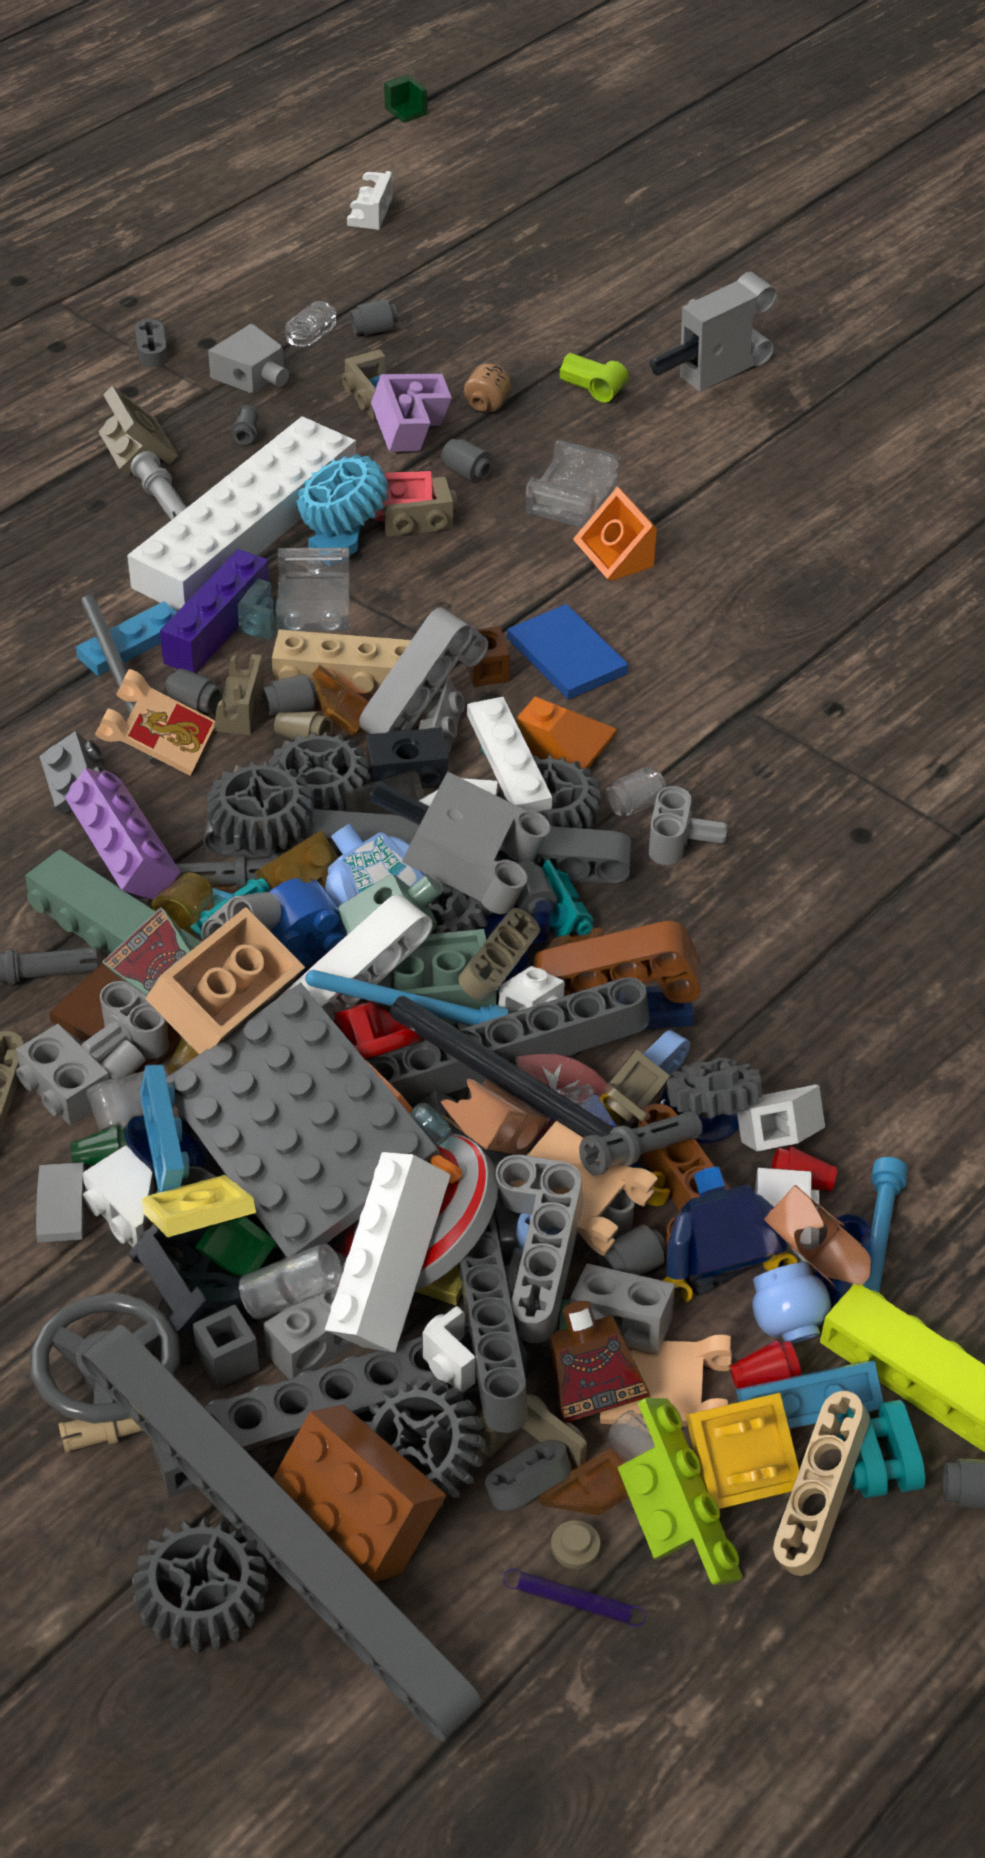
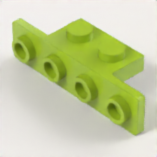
[617,1397,742,1585]

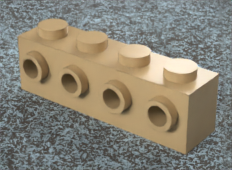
[272,630,411,694]

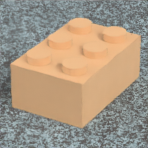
[145,907,305,1054]

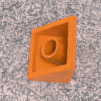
[573,486,657,581]

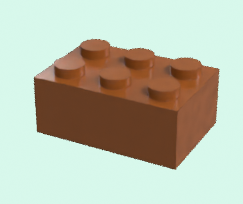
[273,1404,447,1583]

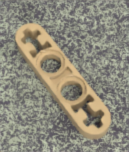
[773,1391,870,1576]

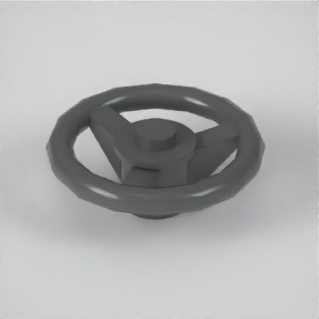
[30,1293,181,1424]

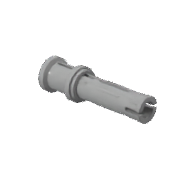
[130,451,187,520]

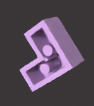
[371,374,452,452]

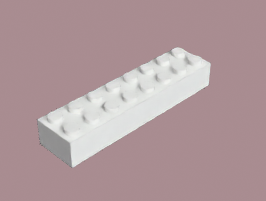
[127,416,356,611]

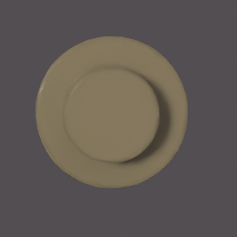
[551,1520,600,1570]

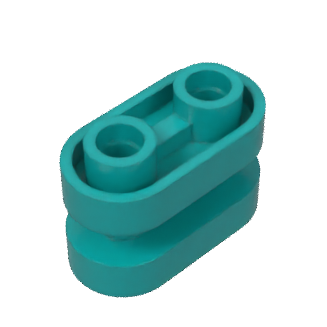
[838,1400,925,1498]

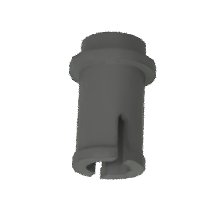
[231,405,258,445]

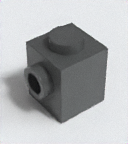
[193,1305,259,1390]

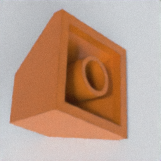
[516,696,617,769]

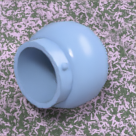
[752,1262,831,1344]

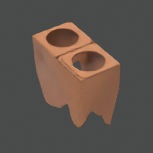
[440,1079,547,1155]
[764,1185,871,1285]

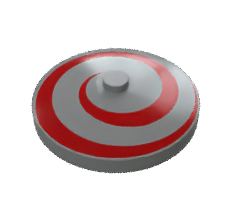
[338,1133,498,1290]

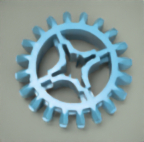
[296,454,389,537]

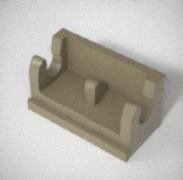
[214,654,264,735]

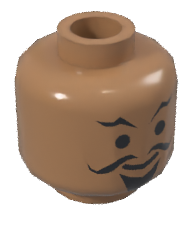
[463,363,511,413]

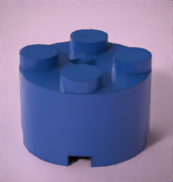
[270,878,347,976]

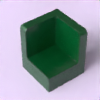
[384,74,427,123]
[195,1216,276,1279]

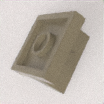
[98,386,178,475]

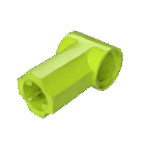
[560,353,629,403]

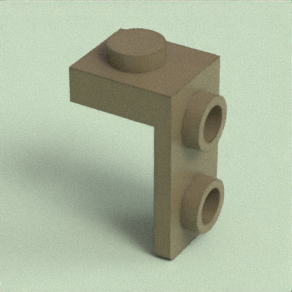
[342,349,386,420]
[384,477,457,537]
[604,1048,670,1122]
[477,1394,587,1471]

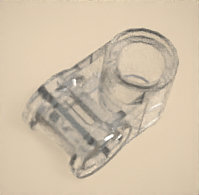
[85,1071,170,1131]

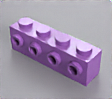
[65,767,180,902]

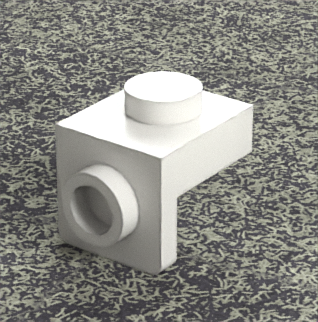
[423,1306,476,1393]

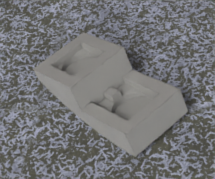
[36,1162,85,1243]

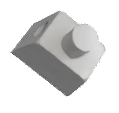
[208,324,289,393]

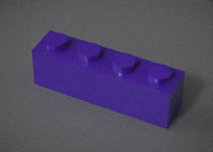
[160,549,270,673]

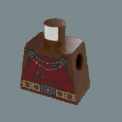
[550,1301,650,1423]

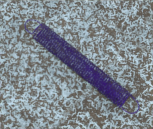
[503,1569,646,1627]

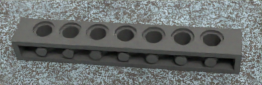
[150,1322,528,1497]

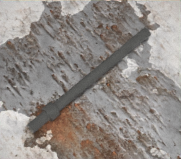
[81,594,162,765]

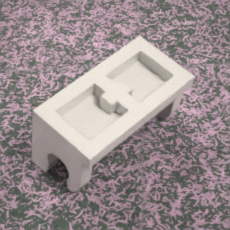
[347,171,393,230]

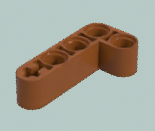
[532,921,701,1004]
[638,1103,737,1271]

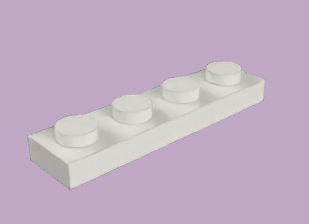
[467,697,552,812]

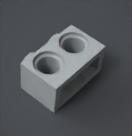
[16,1024,112,1126]
[570,1263,675,1354]
[264,1275,355,1380]

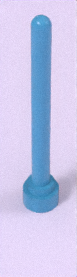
[305,970,508,1025]
[862,1157,908,1292]

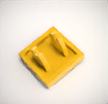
[685,1393,799,1509]

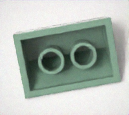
[367,929,497,1026]

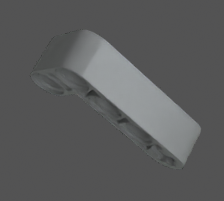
[359,607,488,734]
[496,1155,583,1343]

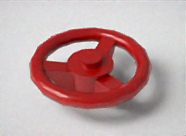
[333,1001,424,1060]

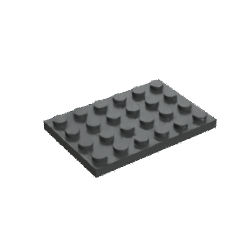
[166,983,442,1266]

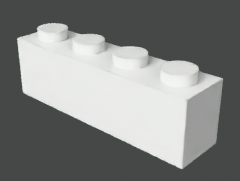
[325,1152,451,1353]

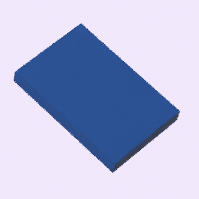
[507,604,628,700]

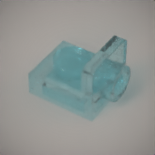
[238,579,274,641]

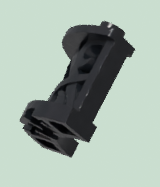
[128,1213,349,1335]

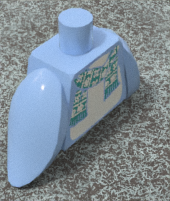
[325,823,426,936]

